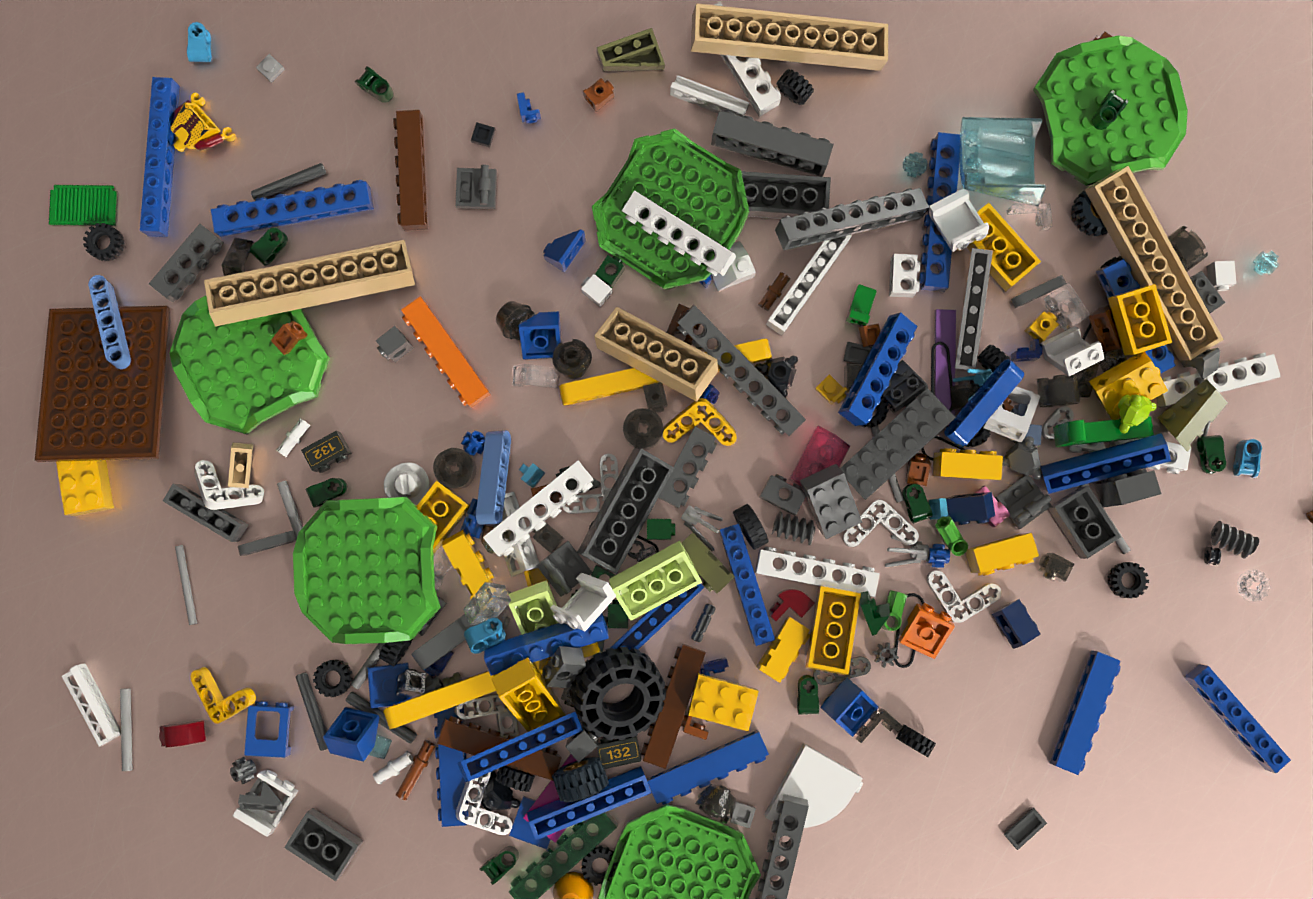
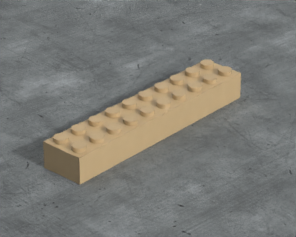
[691,3,888,71]
[1085,166,1224,360]
[204,240,415,326]

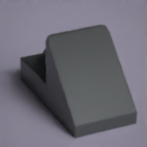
[1180,348,1220,379]
[238,781,283,811]

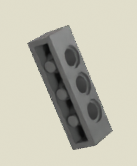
[149,224,224,302]
[658,426,717,509]
[163,484,249,542]

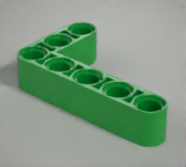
[1053,416,1154,447]

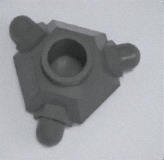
[1002,436,1042,480]

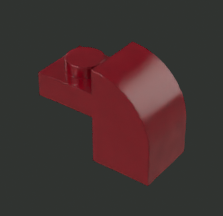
[769,589,815,621]
[159,721,206,748]

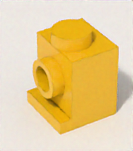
[1024,311,1059,344]

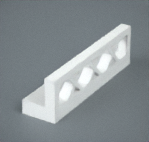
[670,75,750,117]
[493,492,539,577]
[62,664,121,747]

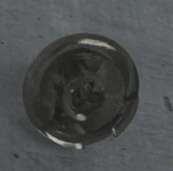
[496,301,535,340]
[552,339,592,379]
[695,784,736,824]

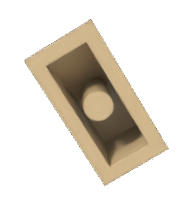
[228,442,253,488]

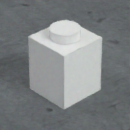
[1207,261,1236,291]
[581,274,613,307]

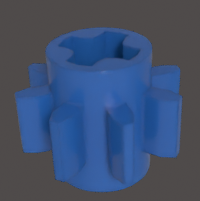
[461,431,485,456]
[927,544,950,568]

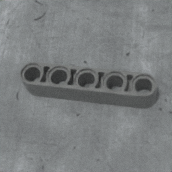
[411,595,503,671]

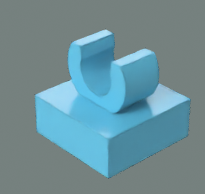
[519,463,545,488]
[929,498,949,520]

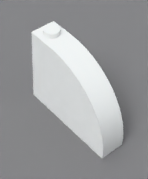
[764,743,863,828]

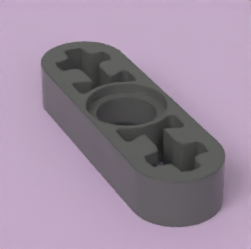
[1011,275,1067,308]
[238,531,297,556]
[813,656,871,685]

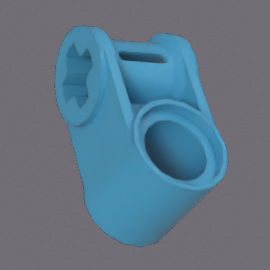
[187,22,212,62]
[1233,439,1262,478]
[464,618,506,654]

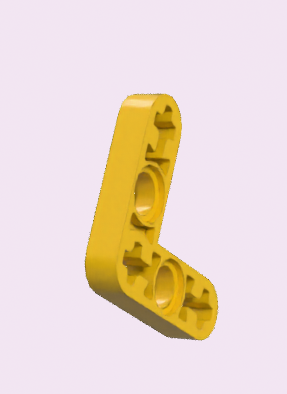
[663,398,737,446]
[191,667,256,724]

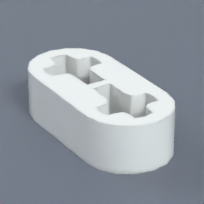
[1041,406,1074,440]

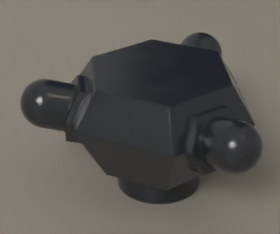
[755,355,798,398]
[481,771,520,811]

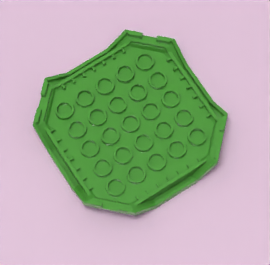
[1033,35,1188,186]
[592,128,749,289]
[169,296,330,434]
[293,497,441,644]
[598,804,761,899]

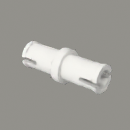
[276,418,311,458]
[373,751,414,785]

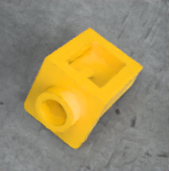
[815,374,847,405]

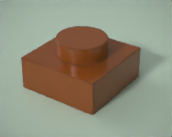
[859,323,881,347]

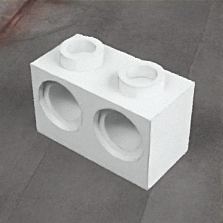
[889,254,920,298]

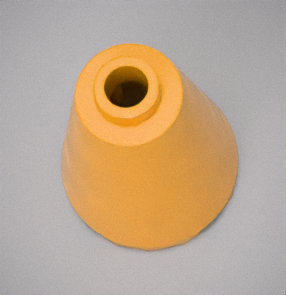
[553,872,594,899]

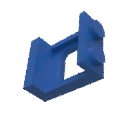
[244,701,294,758]

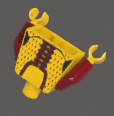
[171,93,236,152]

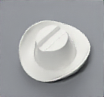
[384,462,429,506]

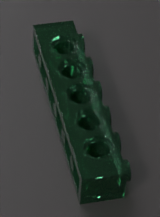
[509,811,618,899]

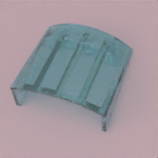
[959,117,1046,207]

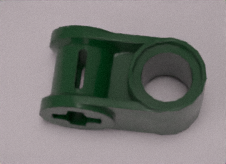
[355,66,394,102]
[1092,89,1129,130]
[250,228,288,266]
[1197,435,1226,474]
[305,478,347,508]
[902,484,933,524]
[797,675,819,715]
[480,846,519,885]

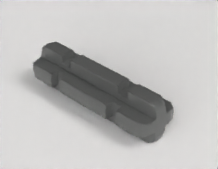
[691,604,716,642]

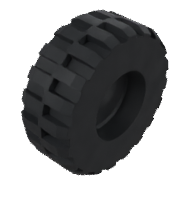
[571,647,666,740]

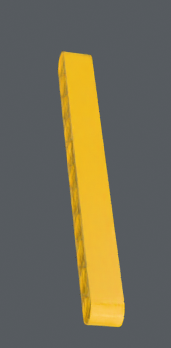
[558,339,772,406]
[383,642,601,729]

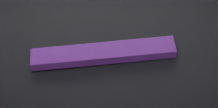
[934,309,956,427]

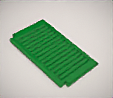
[49,185,117,226]

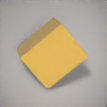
[524,568,551,589]

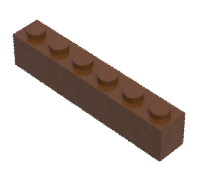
[393,110,428,231]
[641,643,706,769]
[436,716,562,781]

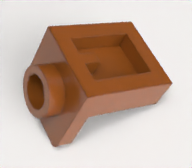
[271,321,308,355]
[906,453,931,486]
[681,715,709,740]

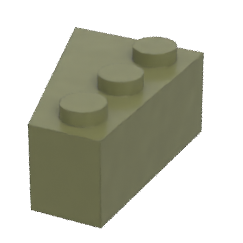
[597,28,665,71]
[1157,379,1228,452]
[682,533,735,593]

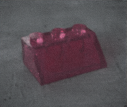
[788,426,850,487]

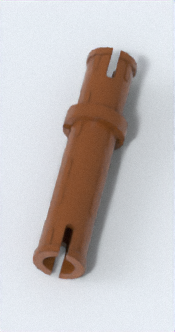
[396,740,436,800]

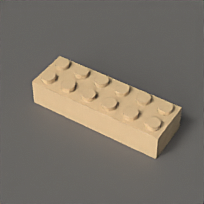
[594,307,718,402]

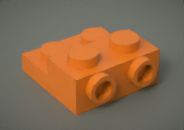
[898,603,955,659]

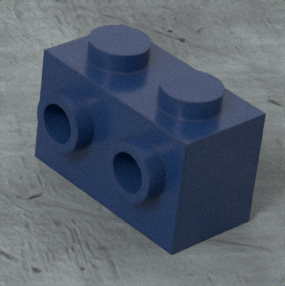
[946,492,996,525]
[992,599,1041,649]

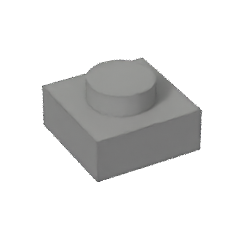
[256,54,285,83]
[730,801,756,828]

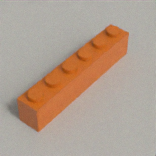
[401,296,491,408]

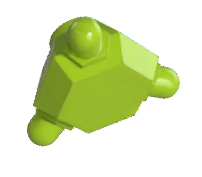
[1118,394,1157,433]

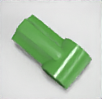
[935,516,968,556]
[882,590,907,631]

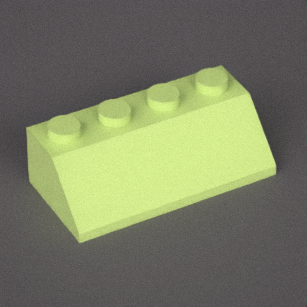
[609,541,702,621]

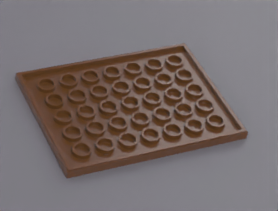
[35,306,170,462]

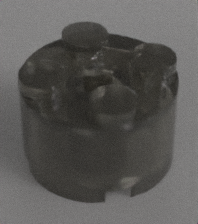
[1168,226,1208,272]
[1037,375,1080,408]
[623,408,663,450]
[433,448,476,489]

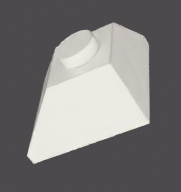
[711,241,756,291]

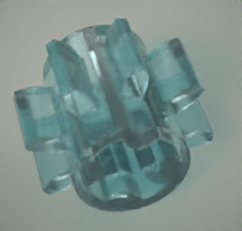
[903,152,928,178]
[1253,251,1279,275]

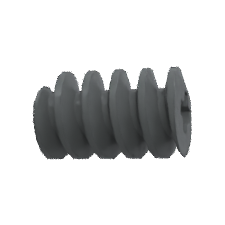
[772,512,815,545]
[1211,521,1259,559]

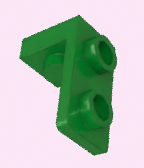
[846,284,877,327]

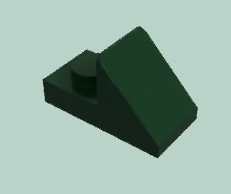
[860,591,890,636]

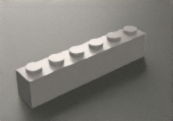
[955,248,993,370]

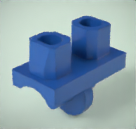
[460,498,484,539]

